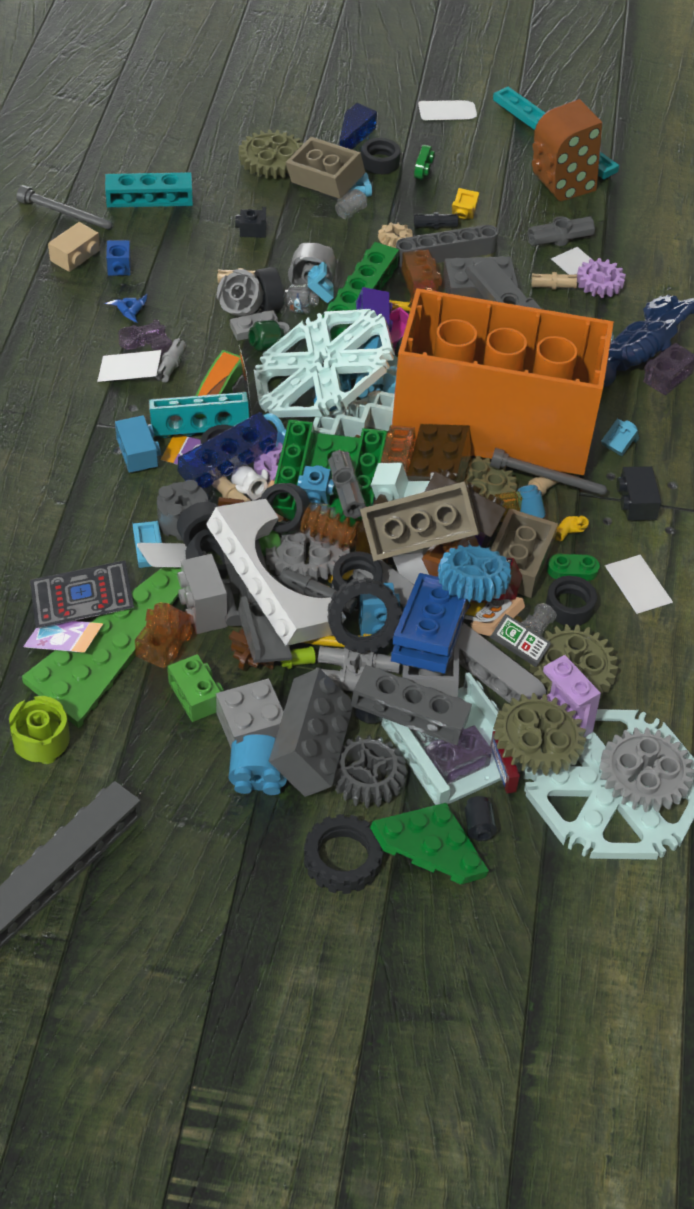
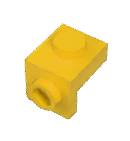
[452,188,479,219]

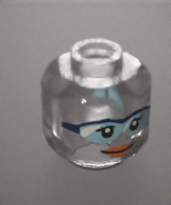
[284,284,319,313]

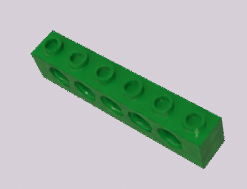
[322,242,399,341]

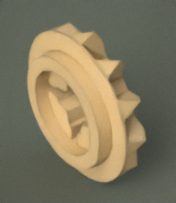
[378,222,413,248]

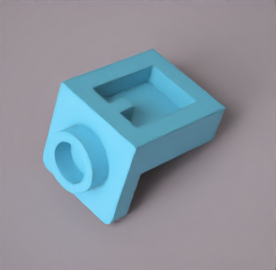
[308,262,334,303]
[601,418,639,456]

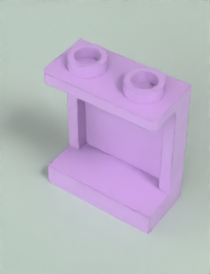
[541,655,601,737]

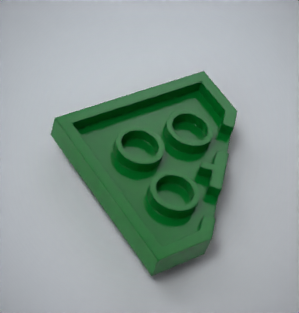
[370,803,489,885]

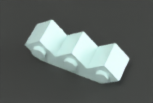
[313,390,395,438]
[371,463,430,501]

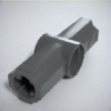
[527,216,595,246]
[328,450,366,519]

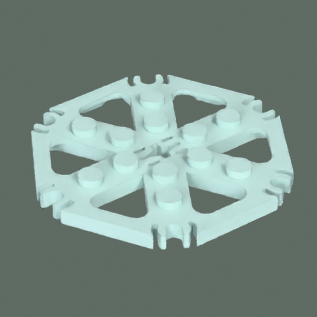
[254,309,395,417]
[523,709,694,860]

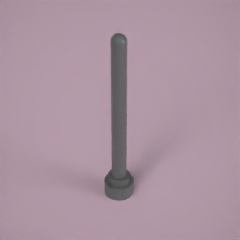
[16,185,113,229]
[490,447,607,495]

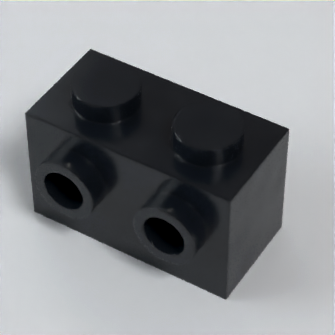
[616,466,661,520]

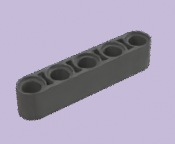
[396,225,498,268]

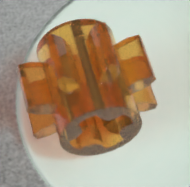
[145,603,179,637]

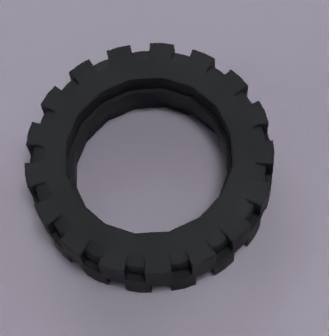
[327,578,402,653]
[304,814,383,894]

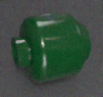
[248,320,284,351]

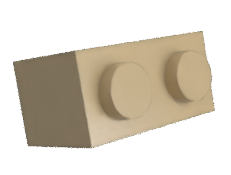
[48,222,100,272]

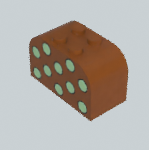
[532,99,602,201]

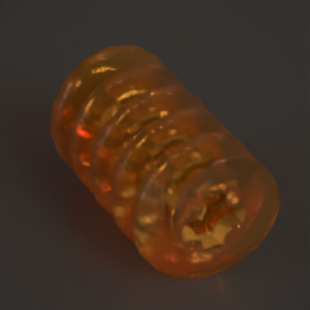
[300,502,360,550]

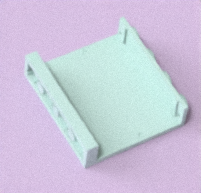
[382,672,522,805]

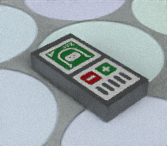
[490,613,551,667]

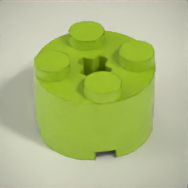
[9,696,70,764]

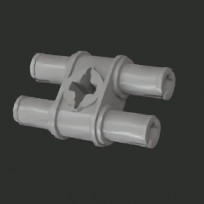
[316,646,400,692]

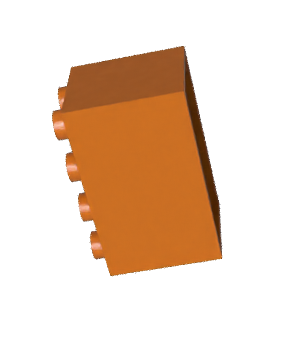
[391,288,614,475]

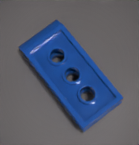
[391,573,470,673]

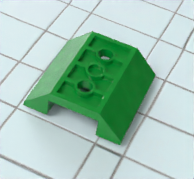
[273,420,387,531]

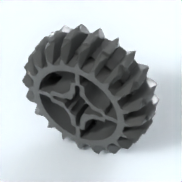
[332,734,407,808]

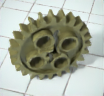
[239,130,304,179]
[464,456,517,506]
[529,624,618,699]
[493,693,586,776]

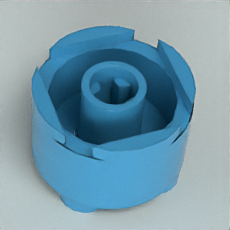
[229,734,287,795]

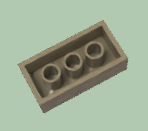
[360,481,480,561]

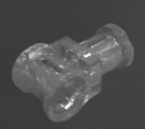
[521,603,556,637]

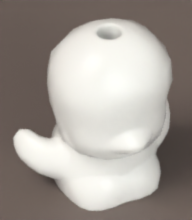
[231,466,268,500]

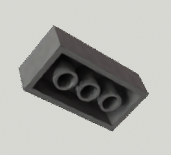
[269,668,353,797]

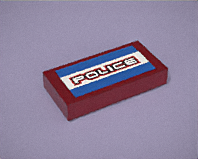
[490,731,520,794]

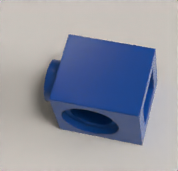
[106,240,131,275]

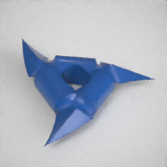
[104,294,147,323]

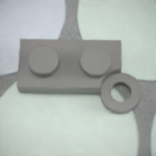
[230,310,290,341]

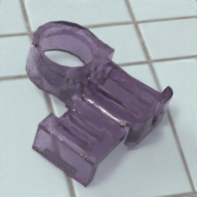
[118,319,172,356]

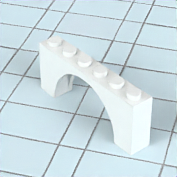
[206,499,346,646]

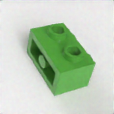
[168,654,223,722]

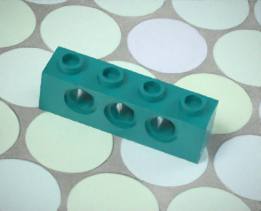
[105,172,193,208]
[149,392,250,438]

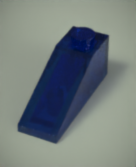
[339,103,377,150]

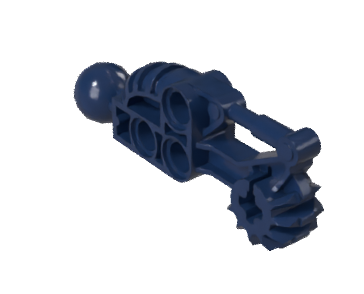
[603,295,694,388]

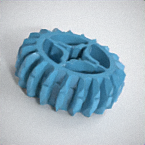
[438,544,511,603]

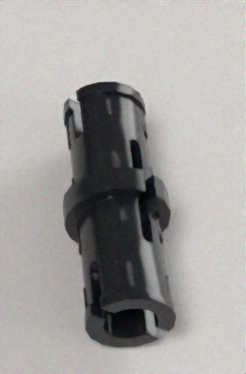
[414,212,458,229]

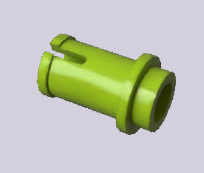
[281,647,315,669]

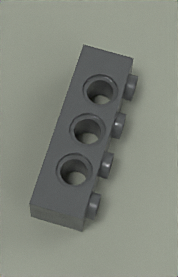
[351,665,472,746]

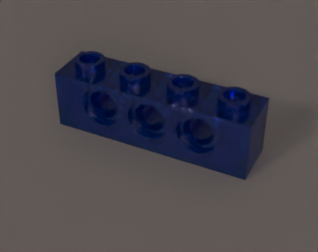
[177,412,278,489]

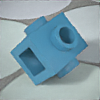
[297,466,335,506]

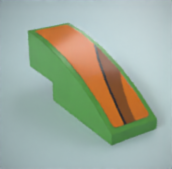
[195,350,244,419]

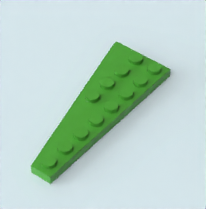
[22,567,182,728]

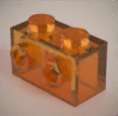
[401,250,442,298]

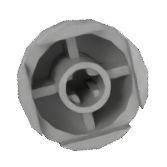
[217,269,264,317]

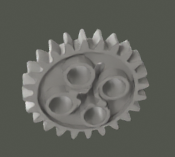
[265,525,350,581]
[599,727,694,812]

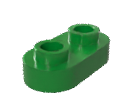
[414,145,435,180]
[547,554,600,581]

